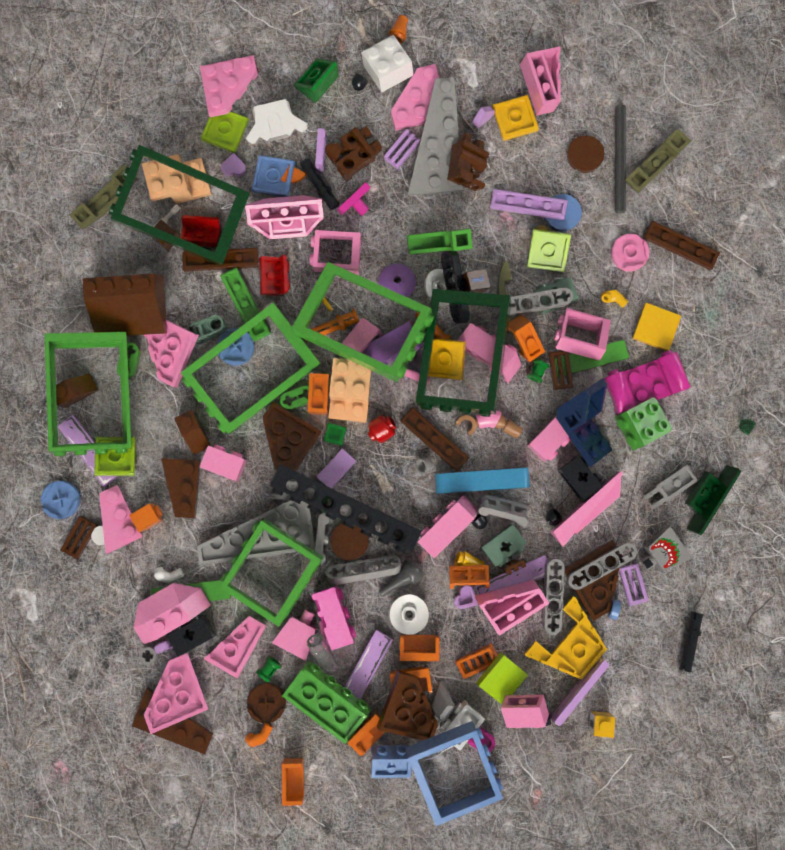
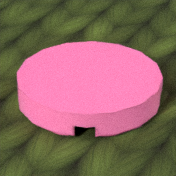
[611,234,649,271]

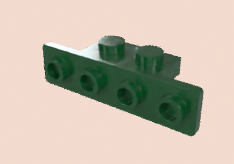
[685,465,742,535]

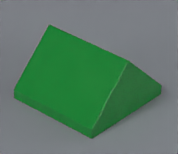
[294,58,339,104]

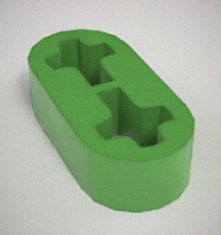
[117,343,141,379]
[280,385,309,410]

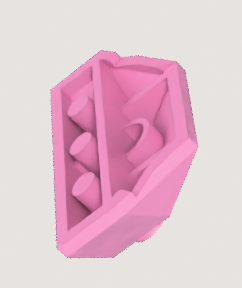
[245,195,324,239]
[133,583,211,644]

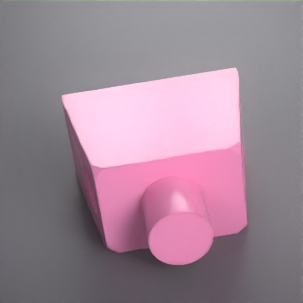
[272,609,317,661]

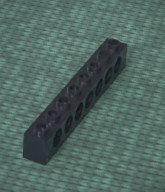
[269,464,422,553]

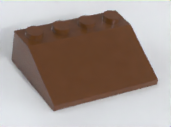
[83,273,167,336]

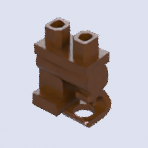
[325,126,382,182]
[447,133,489,191]

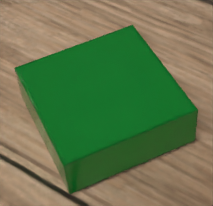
[323,423,347,446]

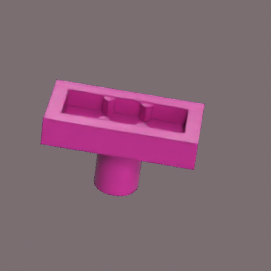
[336,182,371,216]

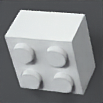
[361,35,413,93]

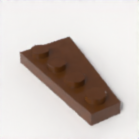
[132,687,213,755]

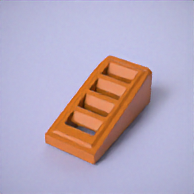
[455,643,498,679]

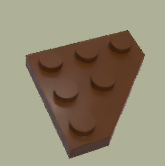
[262,402,322,471]
[564,540,622,621]
[377,670,438,740]

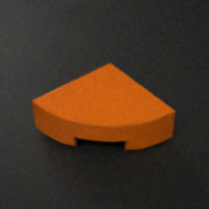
[281,165,306,184]

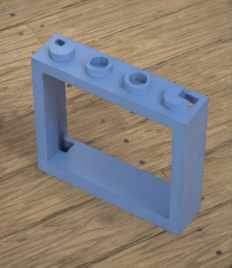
[406,721,503,826]

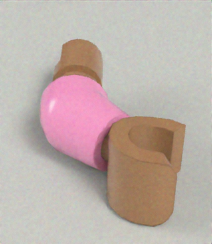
[455,410,523,439]

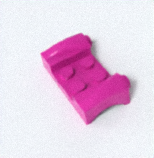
[604,350,691,415]

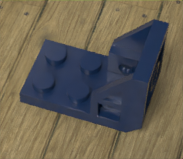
[556,378,612,467]

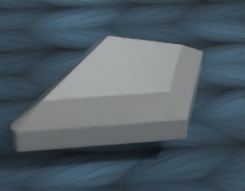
[431,681,455,723]

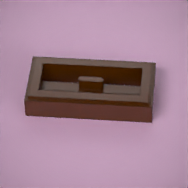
[548,351,573,391]
[60,516,98,560]
[501,558,526,575]

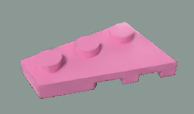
[99,485,143,555]

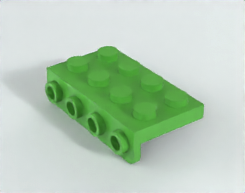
[282,661,371,744]

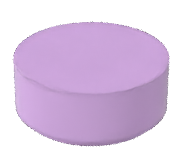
[154,640,173,654]

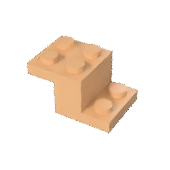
[142,154,212,204]
[328,358,371,423]

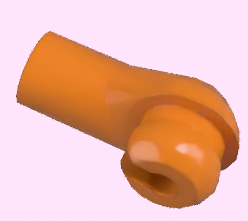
[245,723,273,747]

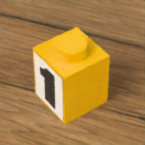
[589,711,615,738]

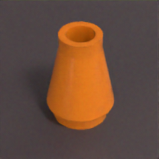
[388,15,408,45]

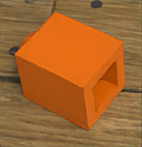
[129,503,163,532]

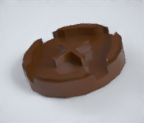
[567,135,605,173]
[330,523,369,560]
[247,682,286,723]

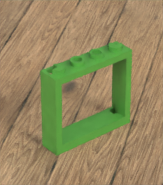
[220,519,324,627]

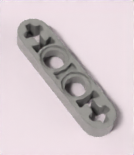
[498,288,573,316]
[567,543,637,590]
[326,555,402,585]
[542,557,565,635]

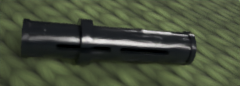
[300,158,340,211]
[679,611,704,672]

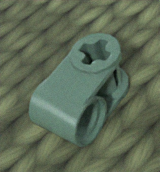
[188,315,228,344]

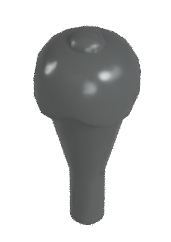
[379,561,423,596]

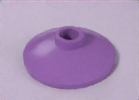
[379,264,416,297]

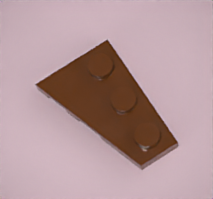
[161,458,201,518]

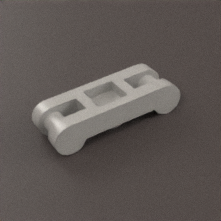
[478,494,529,526]
[315,513,330,564]

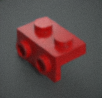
[180,215,221,247]
[259,255,290,296]

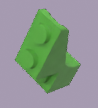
[406,228,473,254]

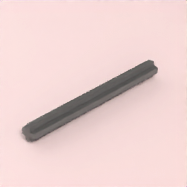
[615,105,626,213]

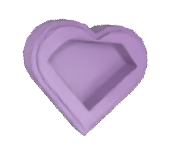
[473,106,495,128]
[221,153,246,177]
[454,585,478,609]

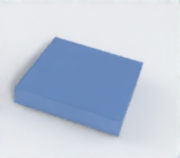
[251,155,296,197]

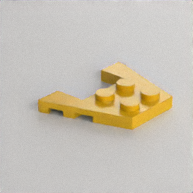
[524,596,607,680]

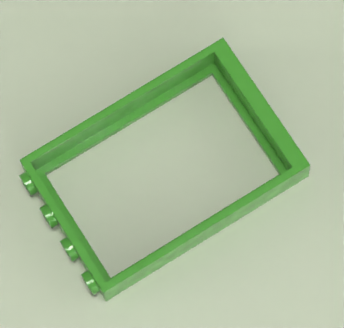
[291,262,434,382]
[180,303,321,434]
[44,332,132,456]

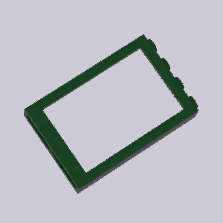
[108,145,250,266]
[416,289,512,417]

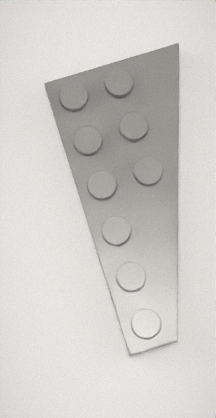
[408,77,463,196]
[197,491,316,565]

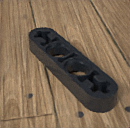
[441,251,470,324]

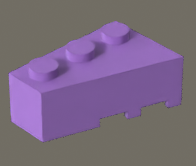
[363,321,426,365]

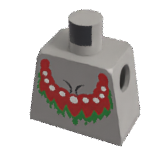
[640,526,692,571]

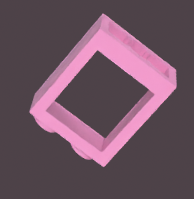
[310,230,361,275]
[554,308,611,361]

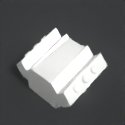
[246,99,308,145]

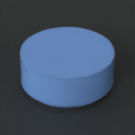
[608,599,621,620]

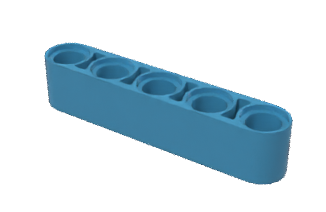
[435,468,530,494]

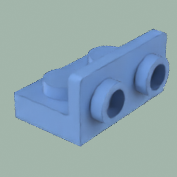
[371,745,412,778]

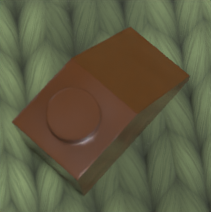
[56,374,99,408]
[174,410,212,455]

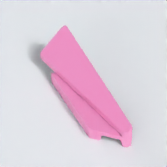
[550,471,623,547]

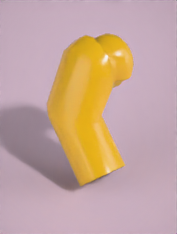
[601,290,629,308]

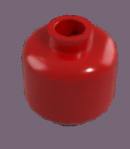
[367,415,397,443]

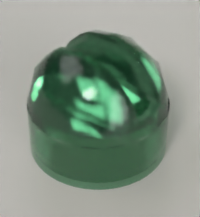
[739,419,756,435]

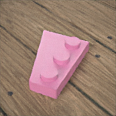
[204,616,267,678]

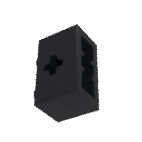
[557,456,603,501]
[167,614,217,657]

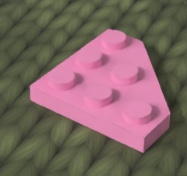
[200,55,258,117]
[391,64,439,131]
[144,319,199,387]
[144,653,208,734]

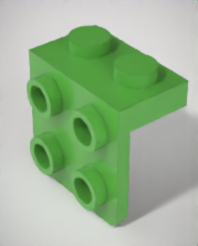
[615,398,672,451]

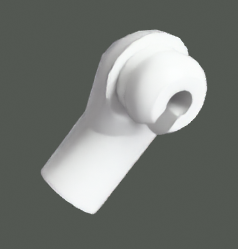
[154,567,184,584]

